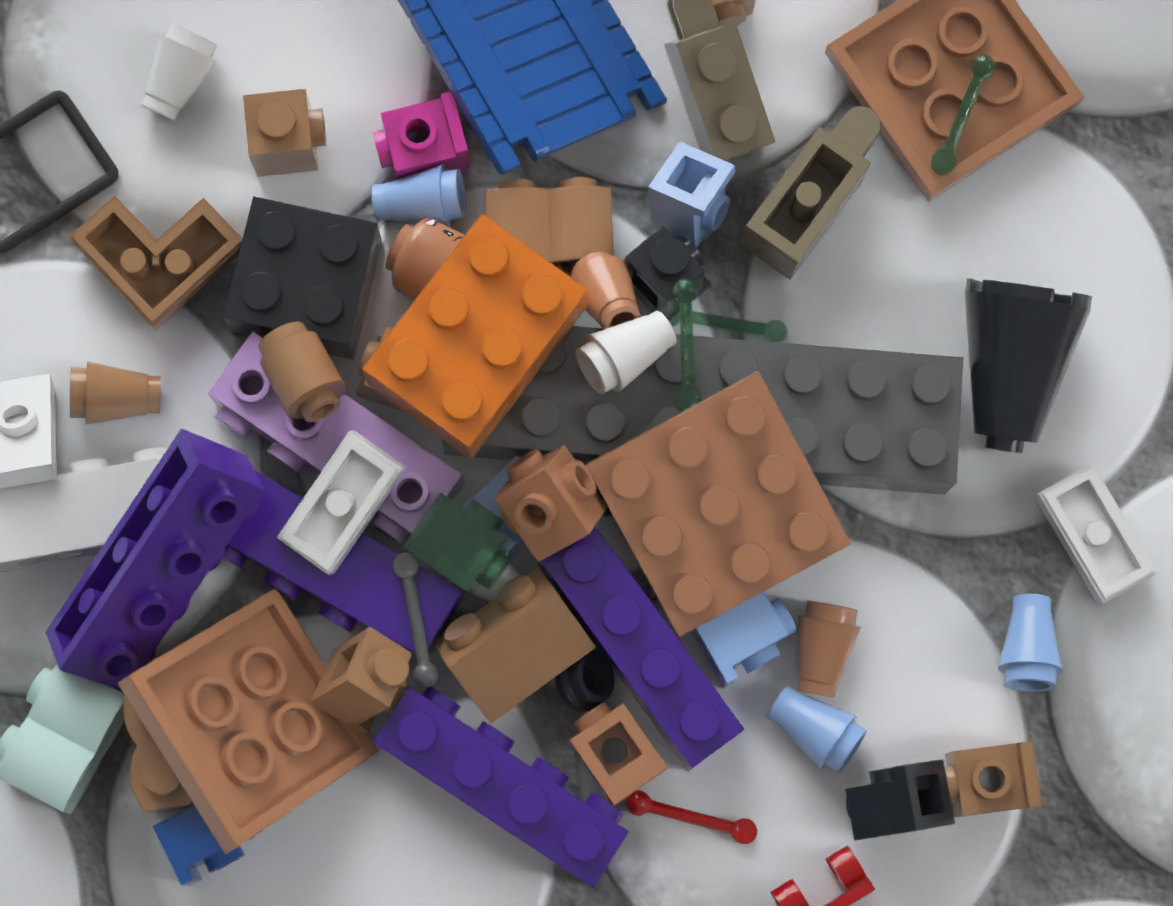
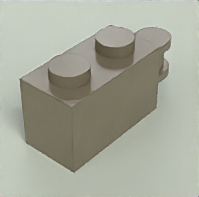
[664,0,776,161]
[740,106,880,280]

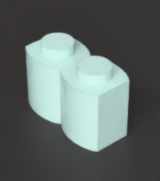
[0,664,125,815]

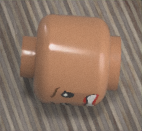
[385,218,466,300]

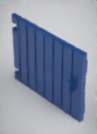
[398,0,667,175]

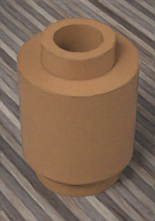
[258,322,346,422]

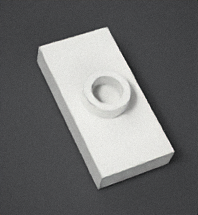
[0,374,57,489]
[277,430,407,575]
[1034,463,1158,606]

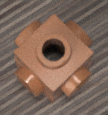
[494,444,607,562]

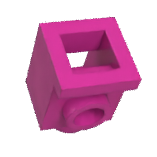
[372,92,470,179]

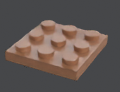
[825,0,1084,202]
[586,371,852,637]
[118,588,379,854]

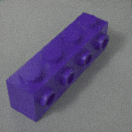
[45,428,265,691]
[373,687,629,888]

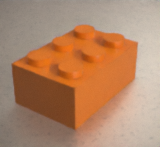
[362,213,588,460]

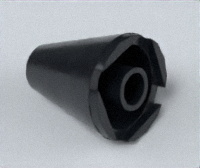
[964,278,1092,453]

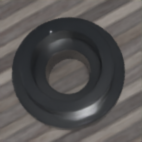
[556,651,615,712]

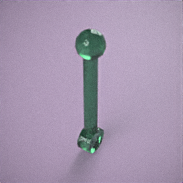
[930,54,996,176]
[673,278,702,411]
[669,309,788,343]

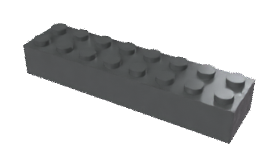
[442,326,964,495]

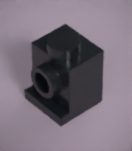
[624,225,711,321]
[845,759,955,841]

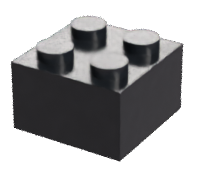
[223,196,382,360]

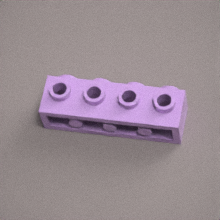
[208,331,464,545]

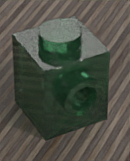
[402,492,511,595]

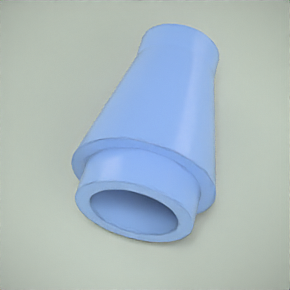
[372,164,466,227]
[998,594,1063,692]
[767,686,867,773]

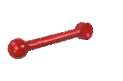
[626,790,757,844]

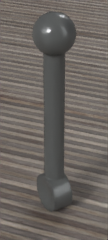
[393,553,439,688]

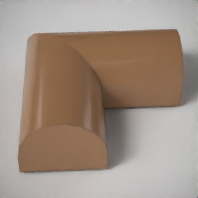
[68,195,243,330]

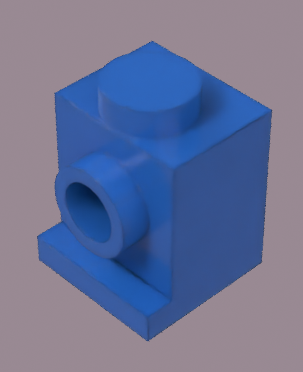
[153,805,263,886]

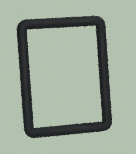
[0,91,119,253]

